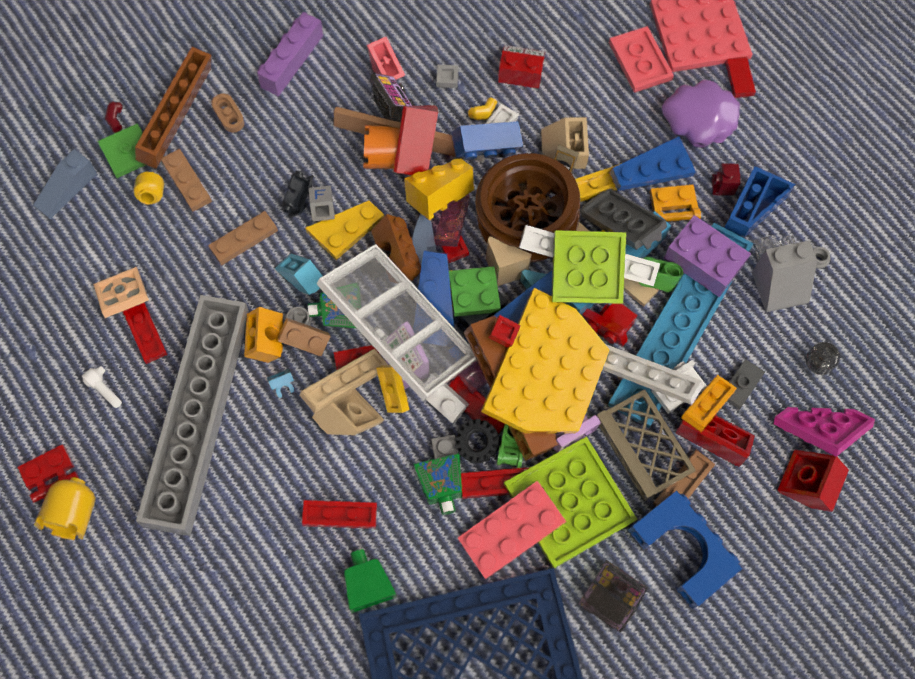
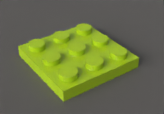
[552,230,626,304]

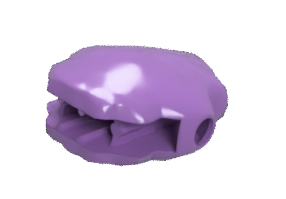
[662,80,740,147]

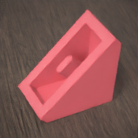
[367,37,405,85]

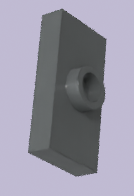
[727,359,765,410]

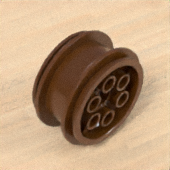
[475,153,580,263]

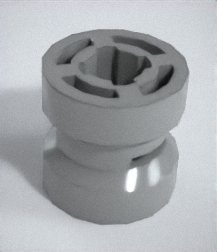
[286,307,312,326]

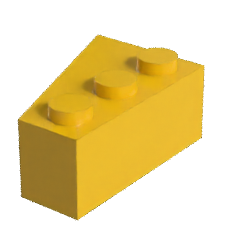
[404,158,474,220]

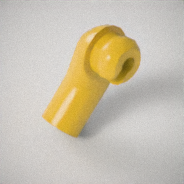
[468,97,497,120]

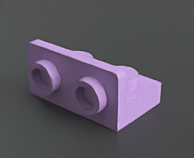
[553,414,601,453]

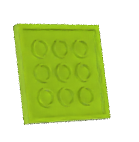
[504,436,638,569]

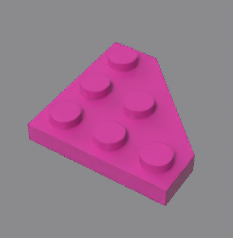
[774,407,875,457]

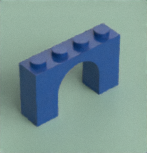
[628,491,742,609]

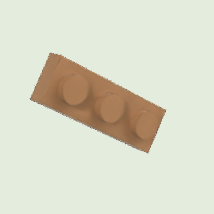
[161,149,212,212]
[208,211,278,266]

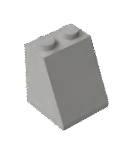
[752,240,817,312]

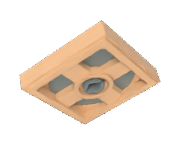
[93,267,149,318]

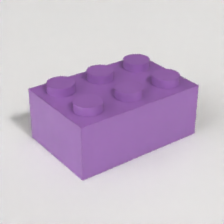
[664,215,751,297]

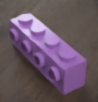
[257,12,323,97]

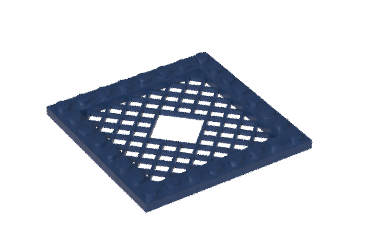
[359,568,583,679]

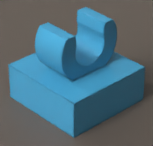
[267,369,294,398]

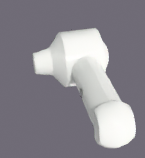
[82,366,122,408]

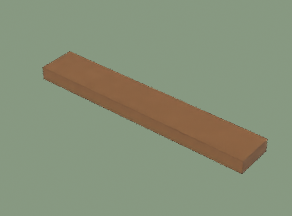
[334,107,456,157]

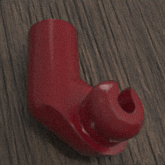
[105,101,123,133]

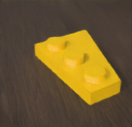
[305,201,384,260]

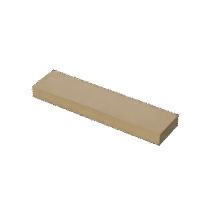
[300,349,388,413]

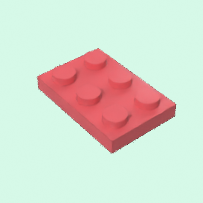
[609,26,674,93]

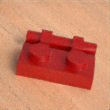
[17,444,80,503]

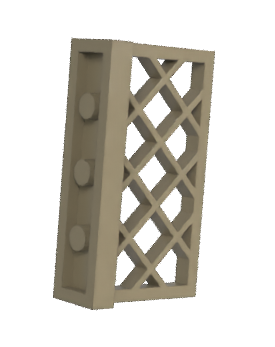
[596,389,696,501]

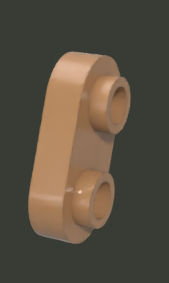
[212,94,244,132]

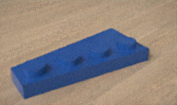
[610,136,696,191]
[412,250,455,348]

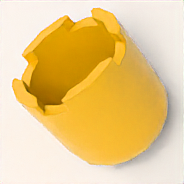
[35,478,95,540]

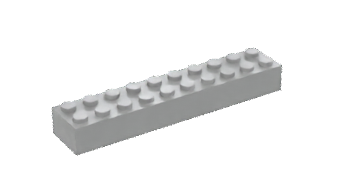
[136,295,249,536]

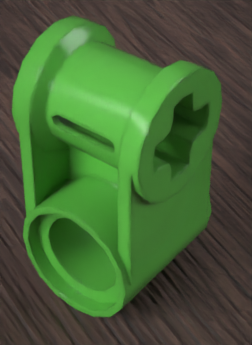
[639,257,683,292]
[497,424,523,469]

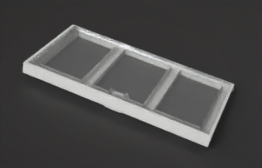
[317,244,477,401]

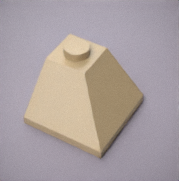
[312,389,384,435]

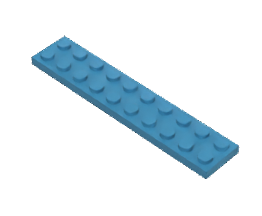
[608,223,754,428]

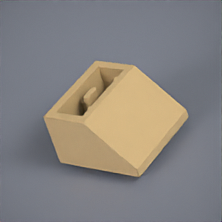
[541,117,589,169]

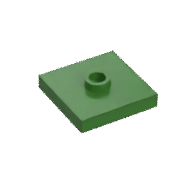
[98,123,146,178]

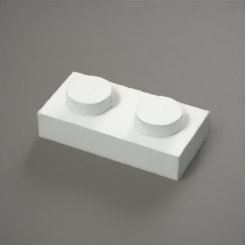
[424,374,469,423]

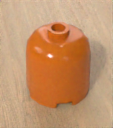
[363,124,400,169]

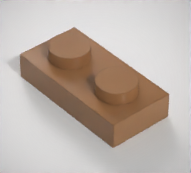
[277,318,331,356]

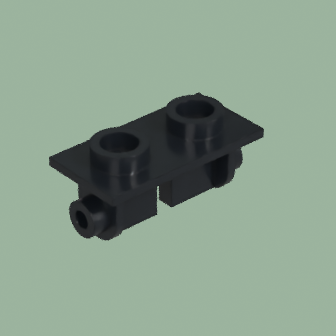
[281,171,314,218]

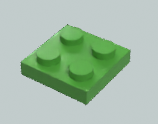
[449,266,501,317]

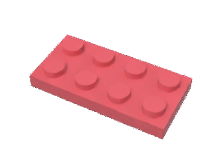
[458,481,567,579]

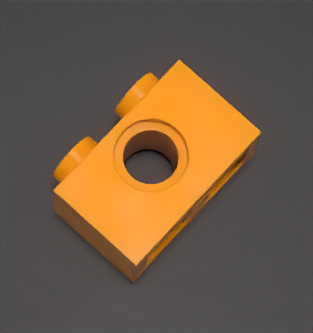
[244,307,284,363]

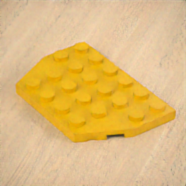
[481,288,610,434]

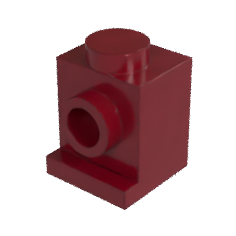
[711,163,740,196]

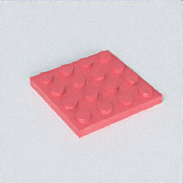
[650,0,753,72]

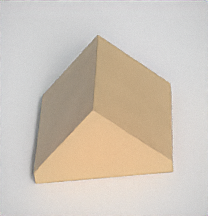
[486,237,532,286]

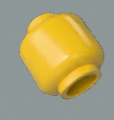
[134,171,164,204]

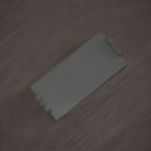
[580,188,667,250]

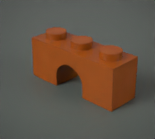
[371,214,421,285]

